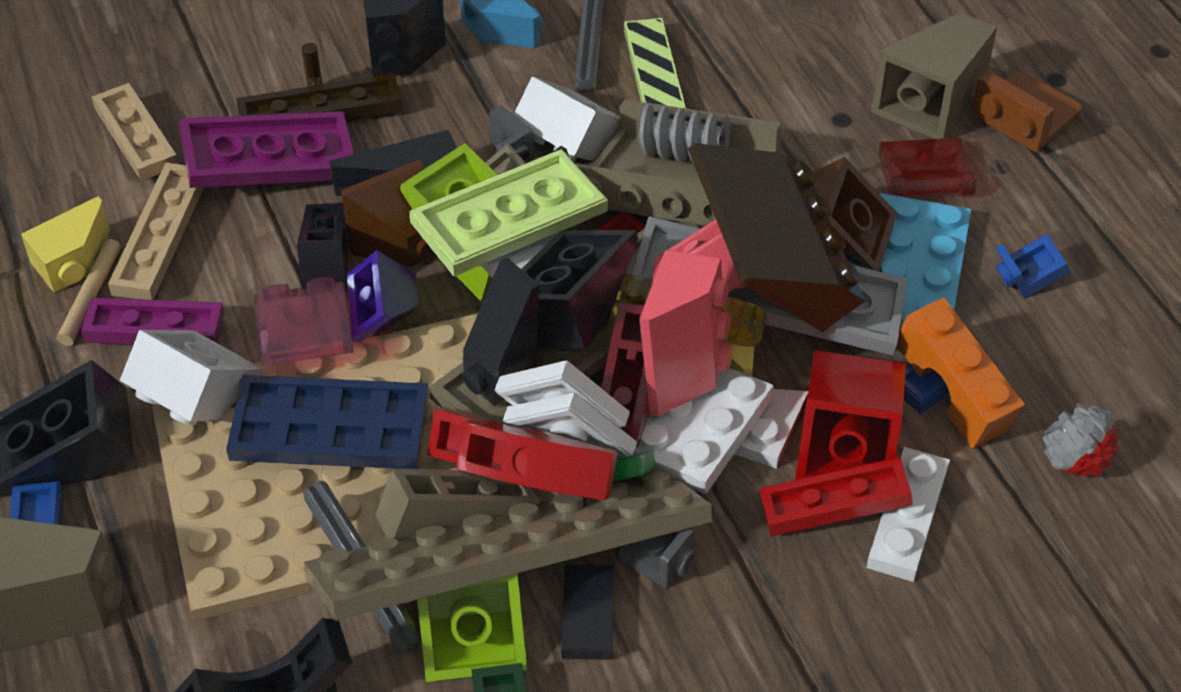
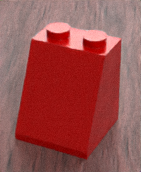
[795,350,906,480]

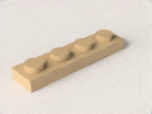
[108,163,204,300]

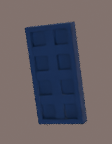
[226,375,429,469]

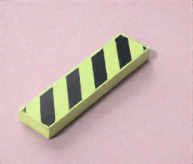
[624,18,686,108]

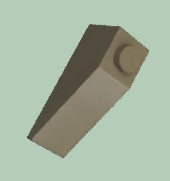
[375,468,540,540]

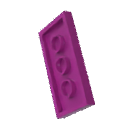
[179,111,354,188]

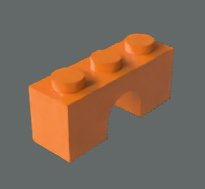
[897,297,1025,449]

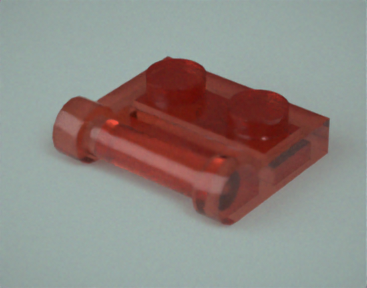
[879,137,976,197]

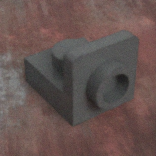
[489,105,534,163]
[618,528,697,589]

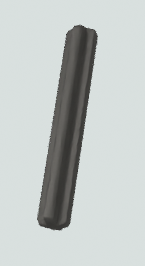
[575,0,604,92]
[303,481,421,654]

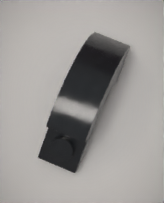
[174,617,352,692]

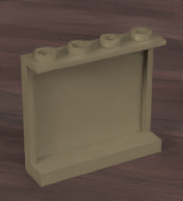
[575,99,782,226]

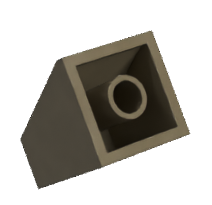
[871,12,997,142]
[0,517,123,652]

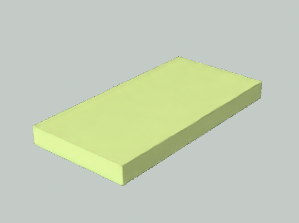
[409,149,608,276]

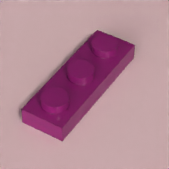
[81,298,225,344]

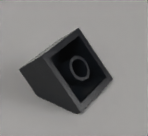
[363,0,446,76]

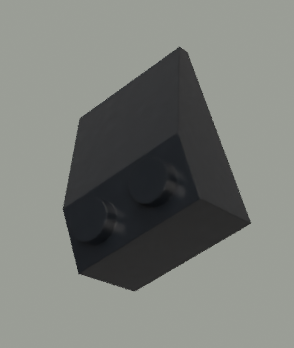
[522,230,639,351]
[0,360,133,496]

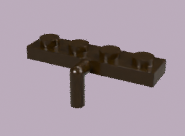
[236,43,403,120]

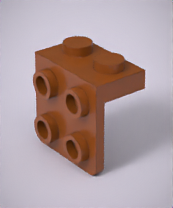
[971,70,1082,153]

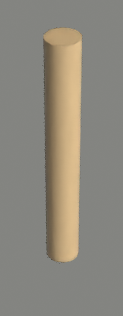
[56,239,121,346]

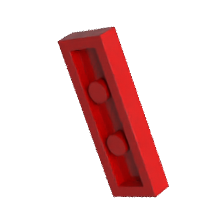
[760,457,913,536]

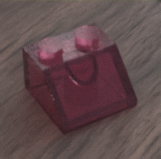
[254,277,354,366]

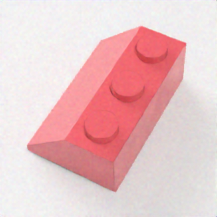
[640,250,733,416]

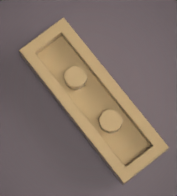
[92,83,178,181]

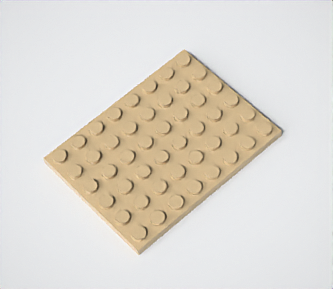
[151,314,560,621]

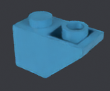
[460,0,543,48]

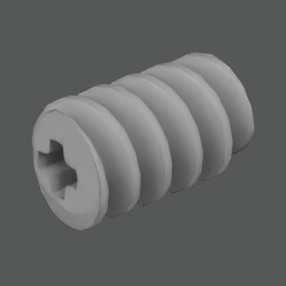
[639,103,731,162]

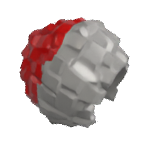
[1042,404,1120,477]

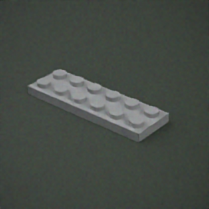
[628,216,908,355]

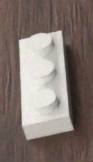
[866,447,950,582]

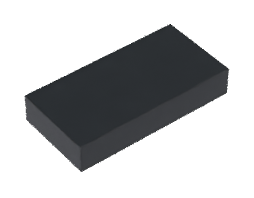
[561,565,614,660]

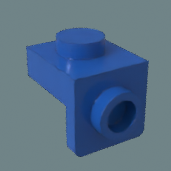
[996,234,1071,299]

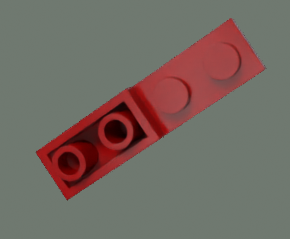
[427,407,618,500]

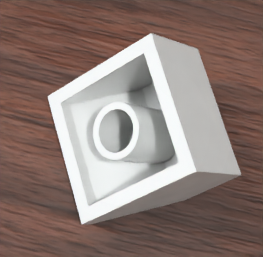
[514,76,620,163]
[120,330,263,425]

